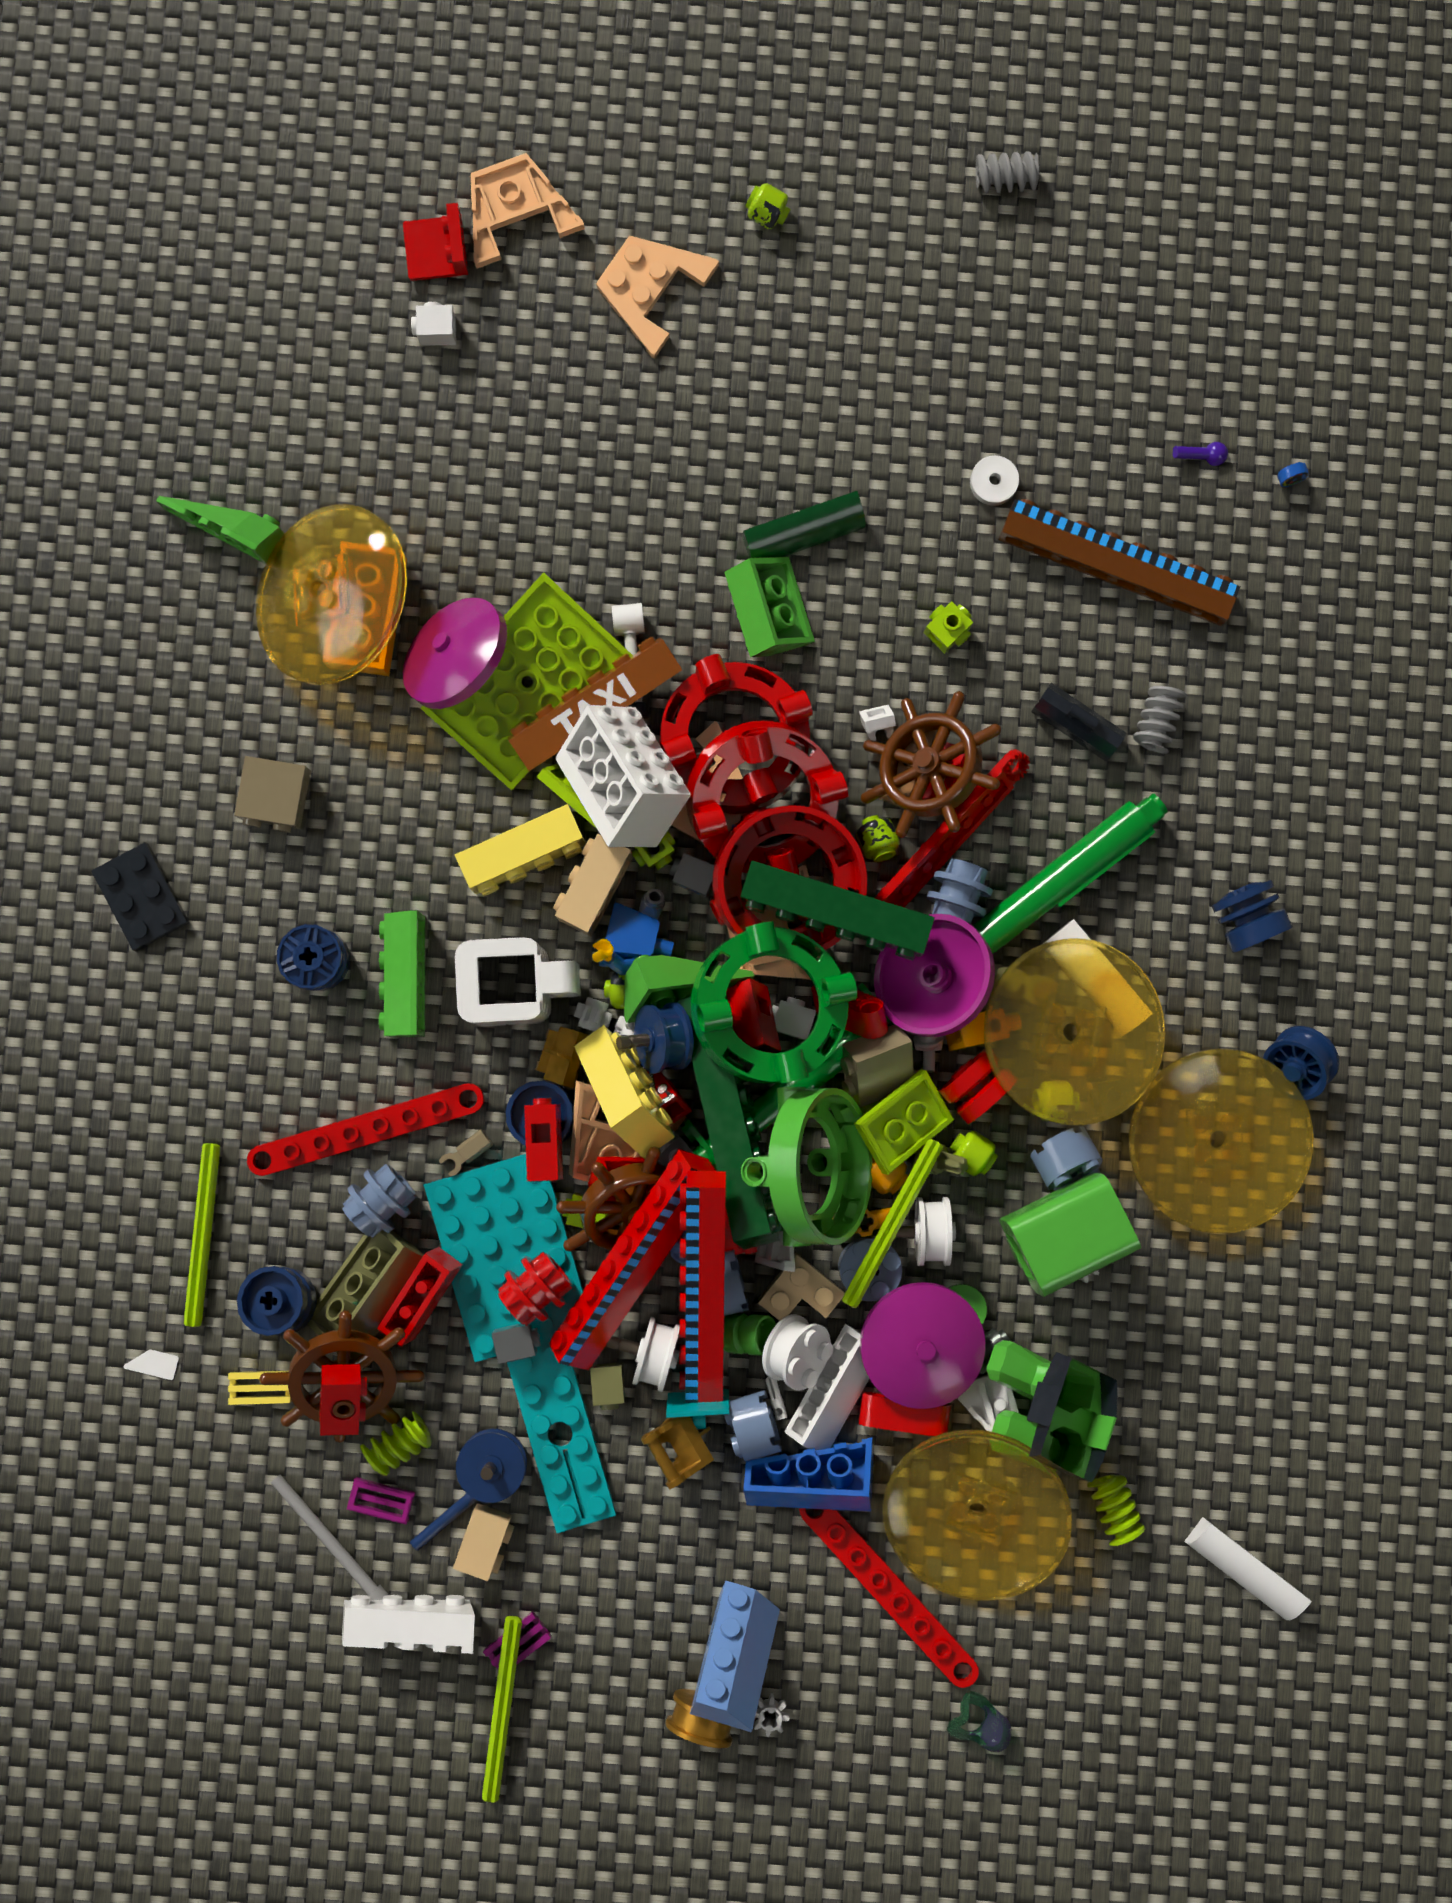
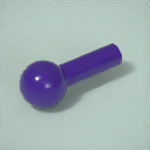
[1172,442,1228,466]

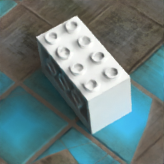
[555,705,691,847]

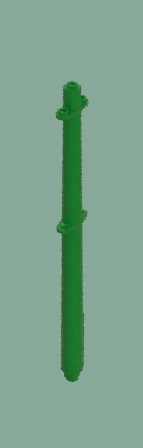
[681,794,1168,1170]

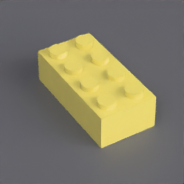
[455,804,586,896]
[574,1025,675,1159]

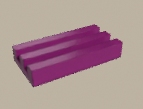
[346,1477,416,1525]
[483,1611,552,1669]

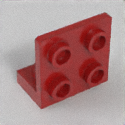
[403,203,468,281]

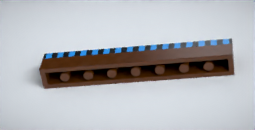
[998,499,1241,626]

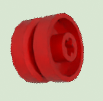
[939,1047,1018,1124]

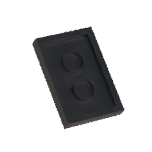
[91,842,190,951]

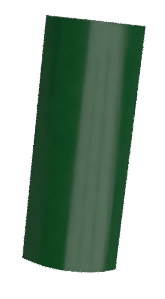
[743,491,866,558]

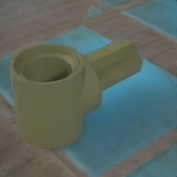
[911,1144,969,1175]

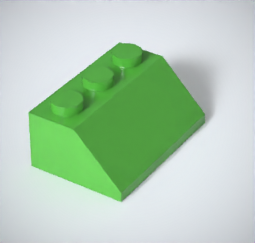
[724,557,815,658]

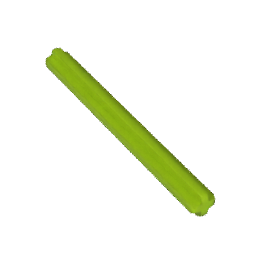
[842,1139,943,1308]
[184,1143,220,1327]
[482,1616,522,1803]

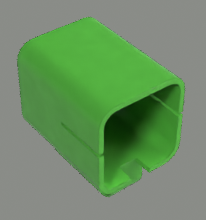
[999,1172,1141,1297]

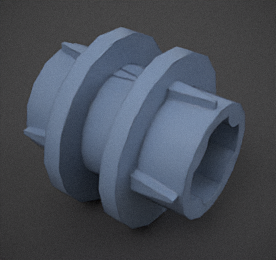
[927,859,993,924]
[342,1164,416,1238]

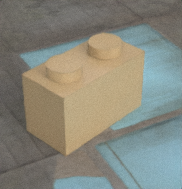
[453,1503,515,1581]

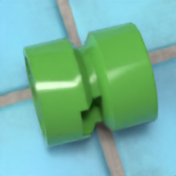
[724,1313,776,1356]

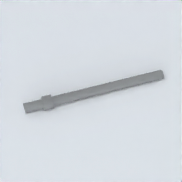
[271,1475,388,1600]

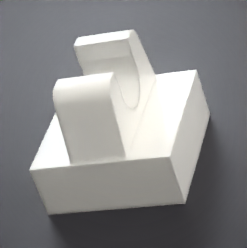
[859,705,896,741]

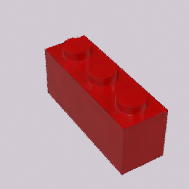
[377,1247,463,1347]

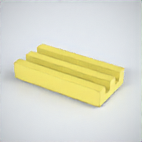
[228,1371,292,1405]

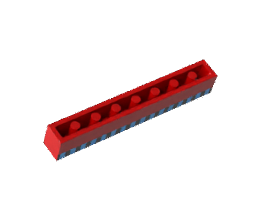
[549,1149,716,1371]
[679,1171,726,1403]

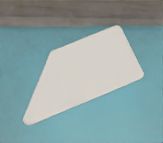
[123,1349,179,1380]

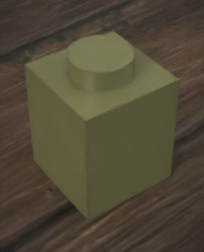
[590,1362,625,1410]

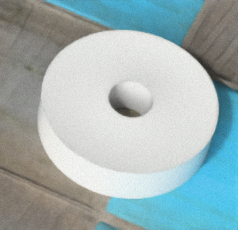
[970,455,1019,506]

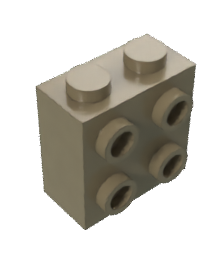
[234,756,311,833]
[840,1024,914,1108]

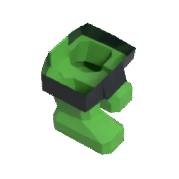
[987,1340,1118,1482]

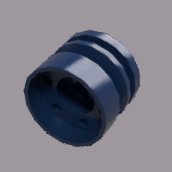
[1212,880,1293,953]
[277,924,350,991]

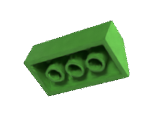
[379,910,425,1037]

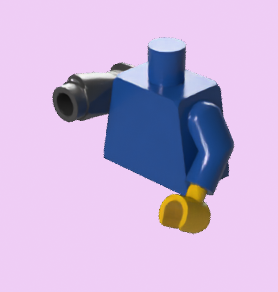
[592,889,674,976]

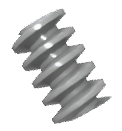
[975,151,1039,194]
[1133,686,1187,754]

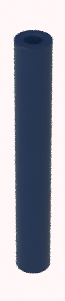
[410,1493,477,1551]

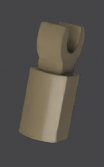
[439,1129,493,1177]

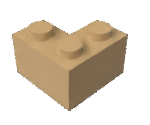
[758,1252,845,1321]

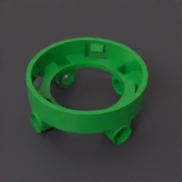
[691,921,857,1084]

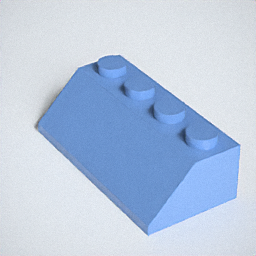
[690,1581,780,1732]

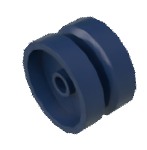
[506,1080,575,1146]
[237,1266,317,1336]

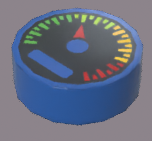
[1277,462,1309,487]

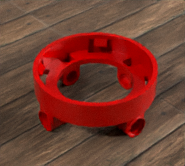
[660,654,813,814]
[686,721,848,875]
[709,805,867,950]

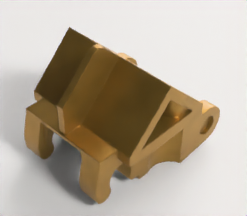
[535,1026,591,1089]
[641,1416,714,1490]

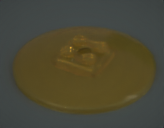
[256,504,407,685]
[984,938,1165,1125]
[1129,1049,1314,1233]
[883,1430,1072,1601]

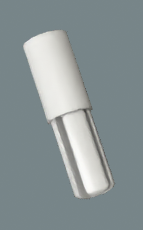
[765,1377,787,1420]

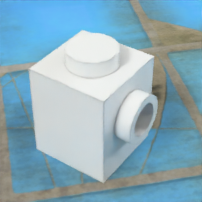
[411,302,456,346]
[772,997,816,1041]

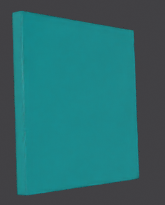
[666,1389,729,1429]

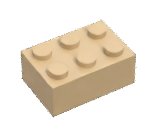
[553,834,633,937]

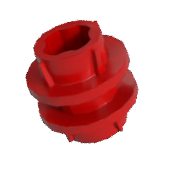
[498,1252,572,1326]

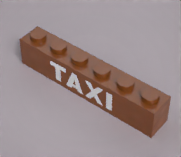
[508,636,682,771]

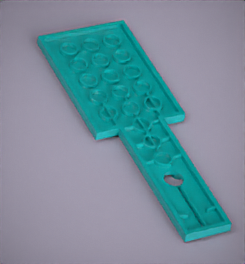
[424,1154,617,1533]

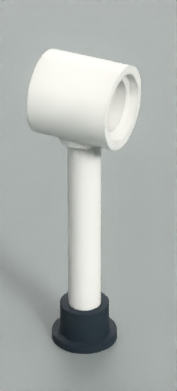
[612,603,650,719]

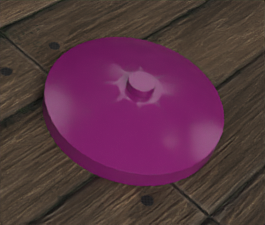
[403,598,507,709]
[874,914,995,1037]
[860,1282,986,1409]

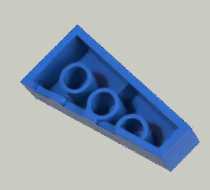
[743,1438,874,1512]

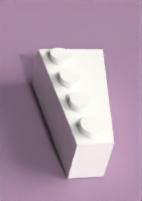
[342,1595,475,1654]

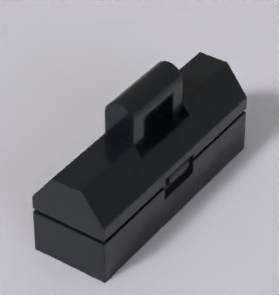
[1031,683,1127,761]

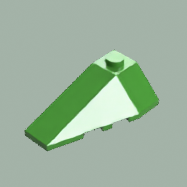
[156,496,285,566]
[624,955,754,1023]

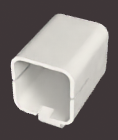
[455,937,581,1026]

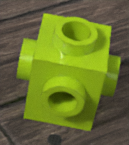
[923,601,973,654]
[632,830,676,870]

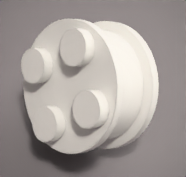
[762,1314,834,1391]

